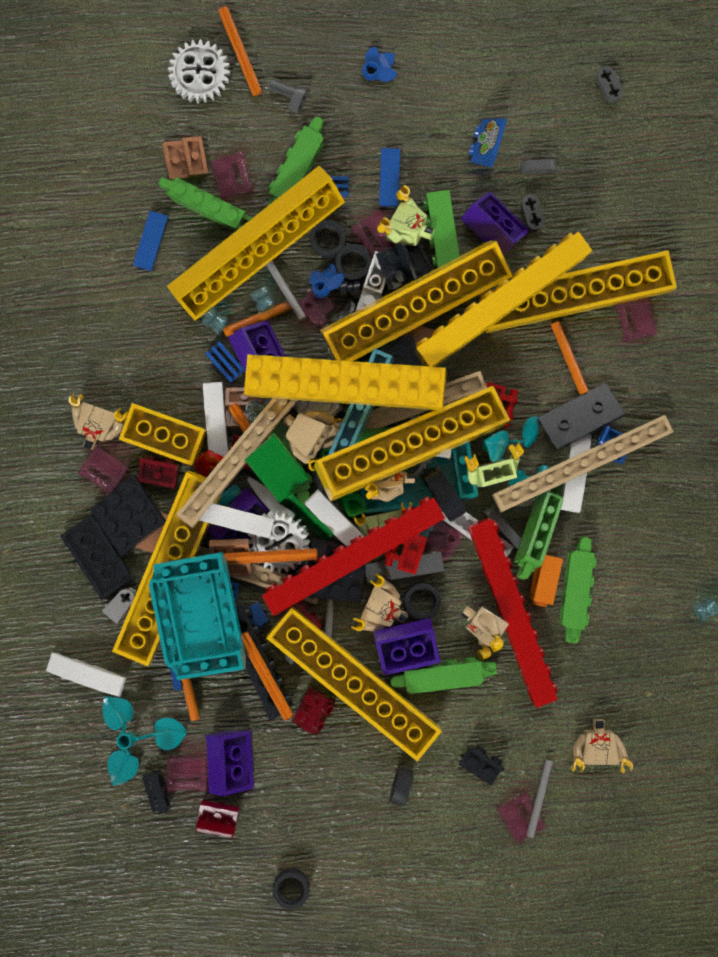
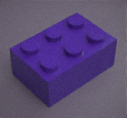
[374,618,440,675]

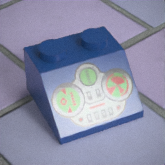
[469,118,507,168]

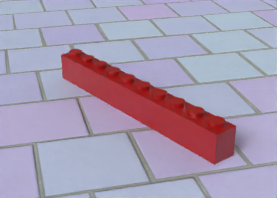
[262,496,445,616]
[467,517,558,708]

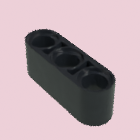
[421,465,467,522]

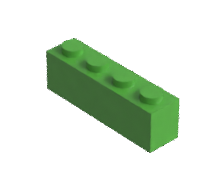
[423,190,460,269]

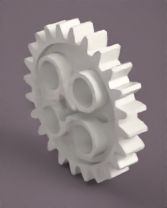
[168,39,231,104]
[248,510,311,573]

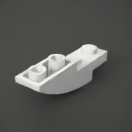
[356,251,386,311]

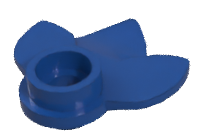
[362,46,397,82]
[310,264,344,298]

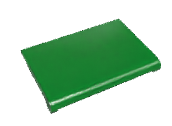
[244,433,309,503]
[282,493,333,541]

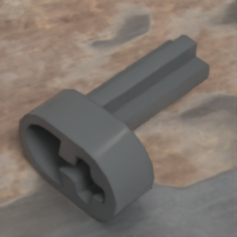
[268,78,308,114]

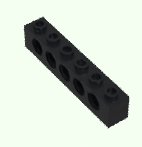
[236,603,293,720]

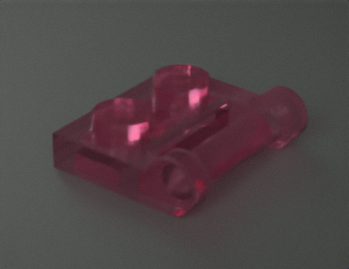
[211,152,254,199]
[351,209,396,260]
[614,297,657,342]
[78,446,129,495]
[167,756,208,793]
[497,792,546,843]

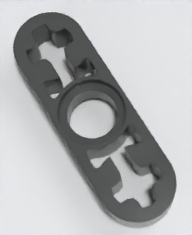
[483,505,522,551]

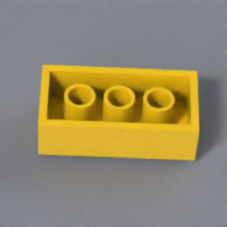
[119,403,207,466]

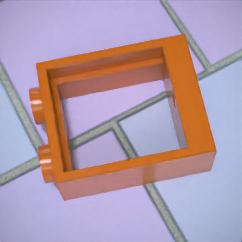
[528,555,563,607]

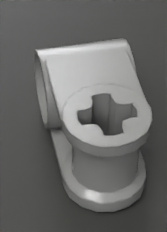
[102,587,137,624]

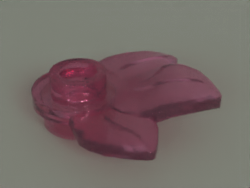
[298,289,335,325]
[425,522,462,561]

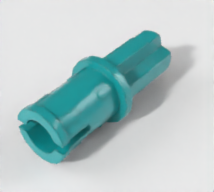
[218,484,241,506]

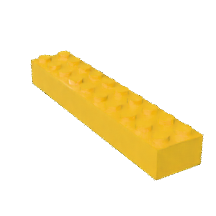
[167,166,345,321]
[415,231,593,367]
[320,240,512,361]
[477,251,677,333]
[244,354,447,411]
[314,386,510,502]
[112,471,223,666]
[266,606,442,761]

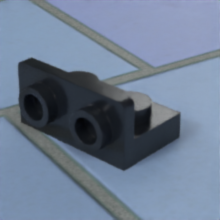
[376,243,417,290]
[458,744,505,786]
[142,769,171,814]

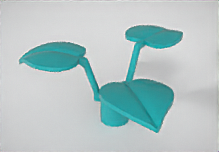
[482,415,539,487]
[103,696,187,786]

